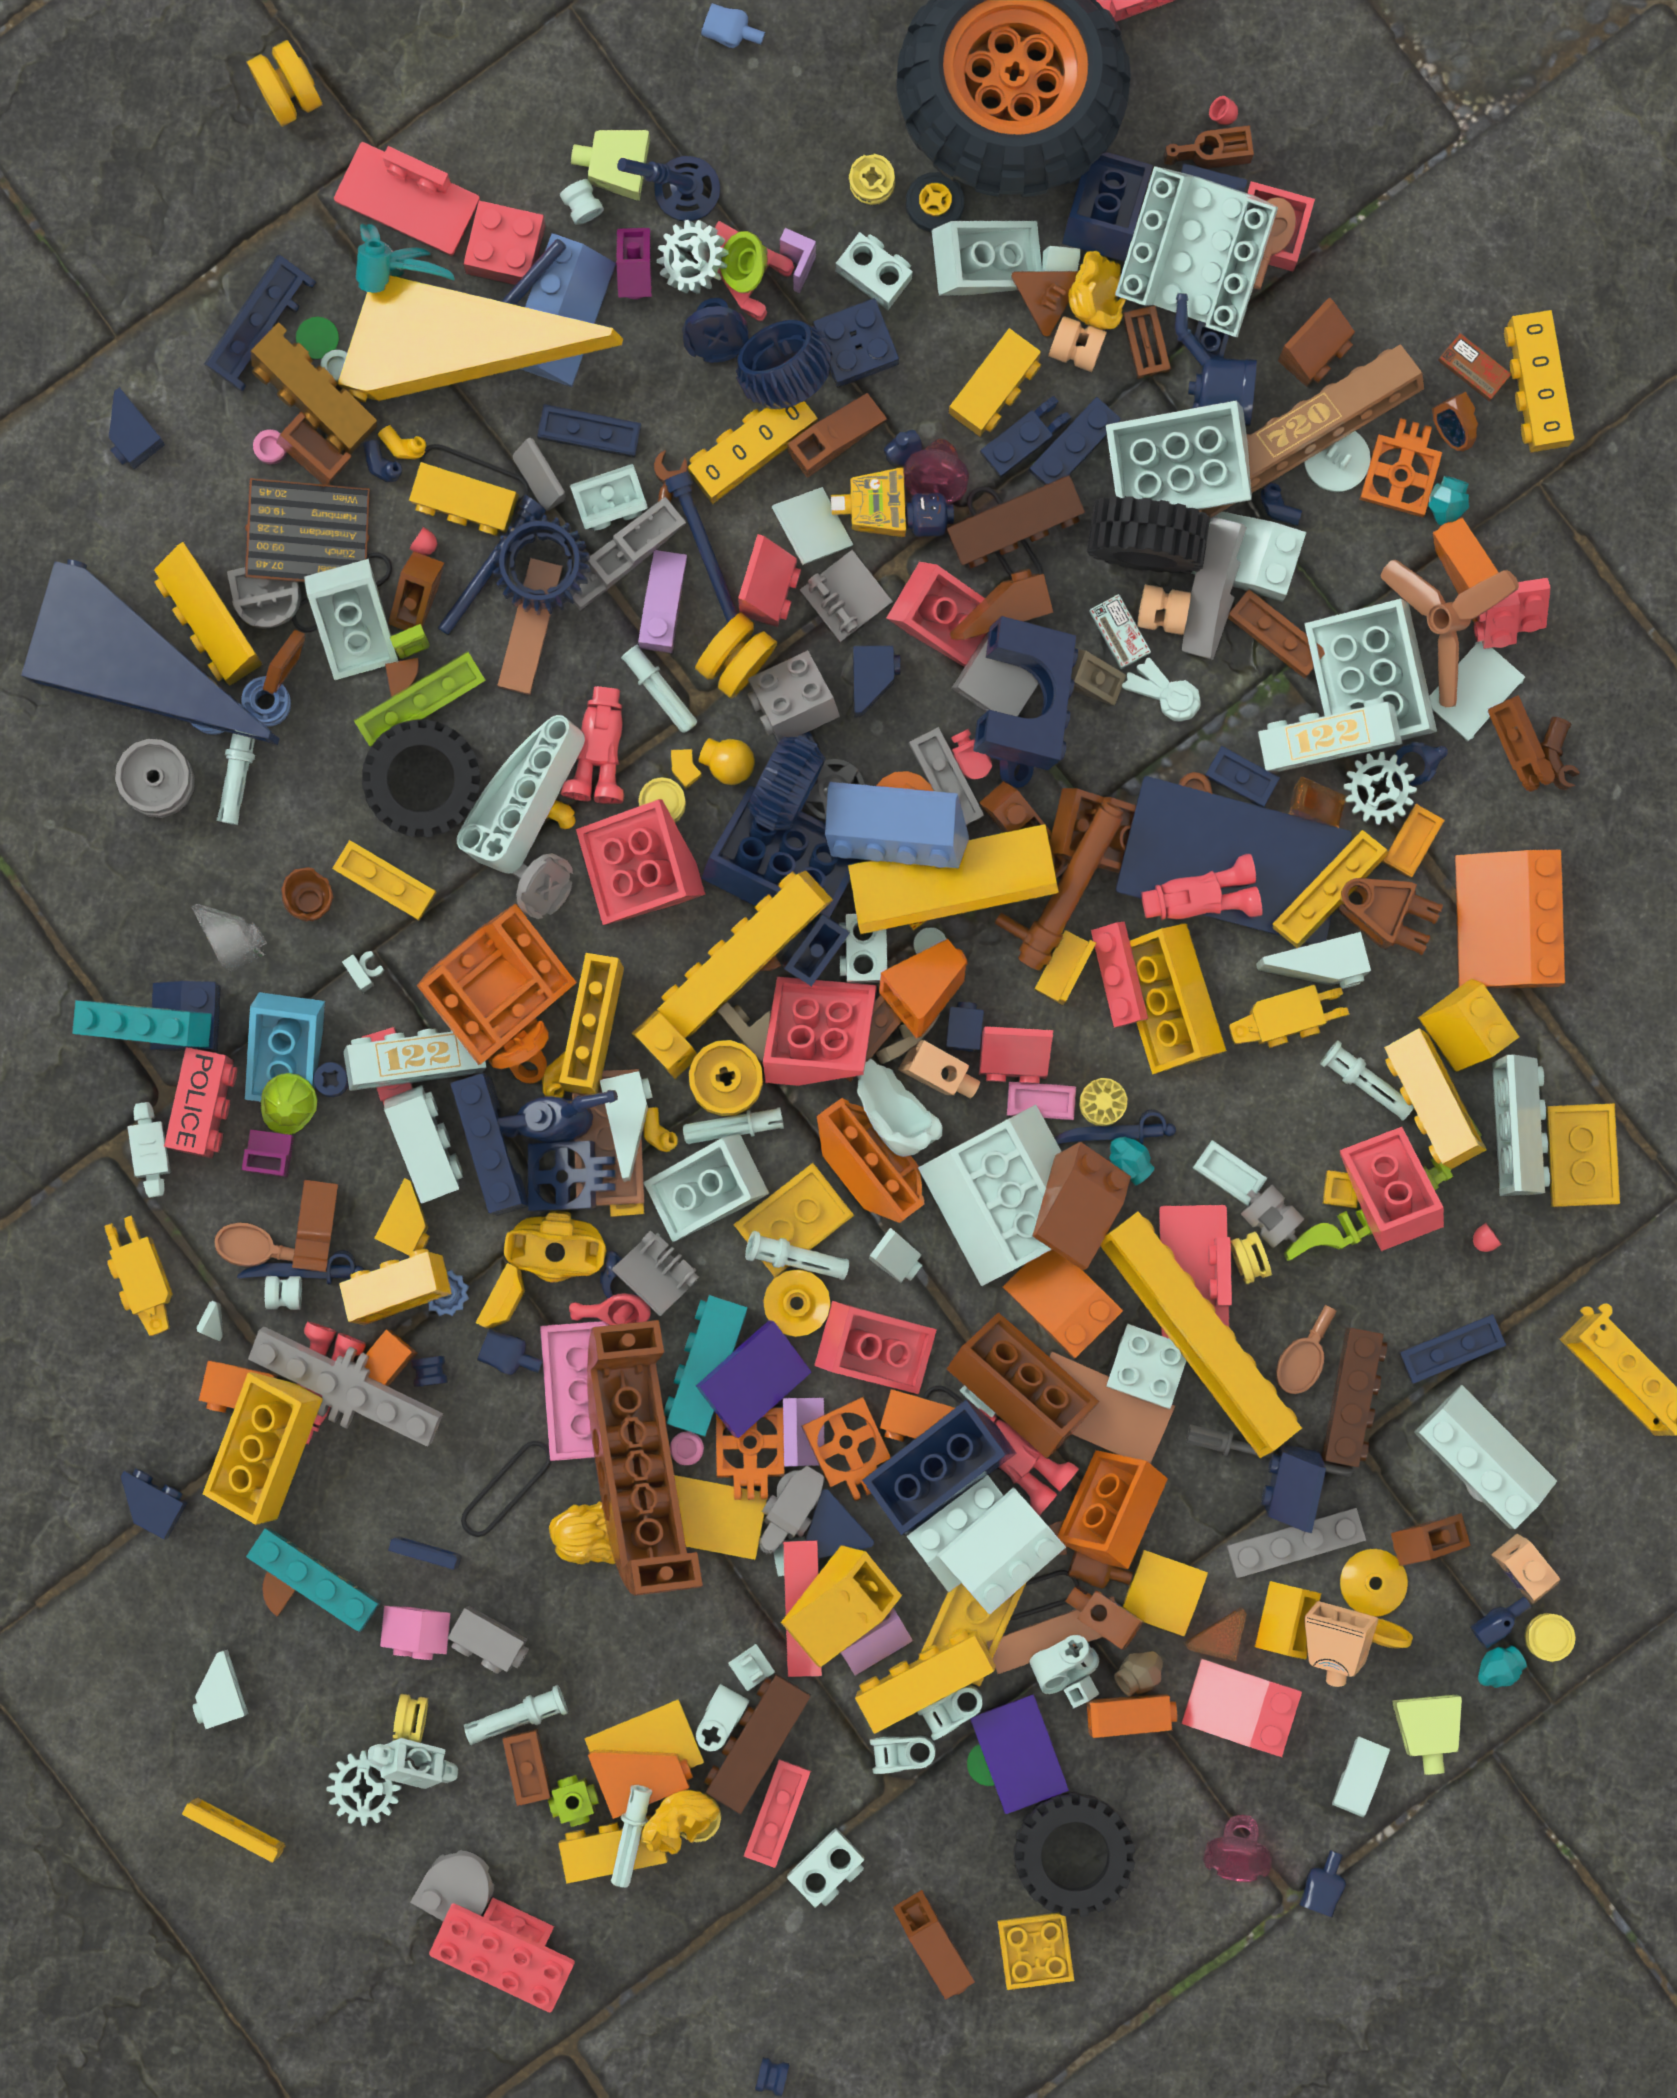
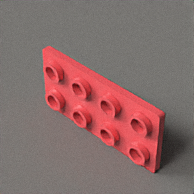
[334,142,480,256]
[1159,1205,1232,1339]
[429,1898,575,2013]

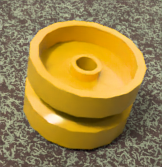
[246,40,322,127]
[695,613,777,699]
[689,1040,763,1117]

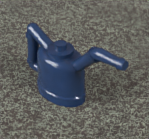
[1175,293,1257,426]
[498,1090,618,1143]

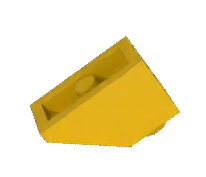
[374,1178,430,1255]

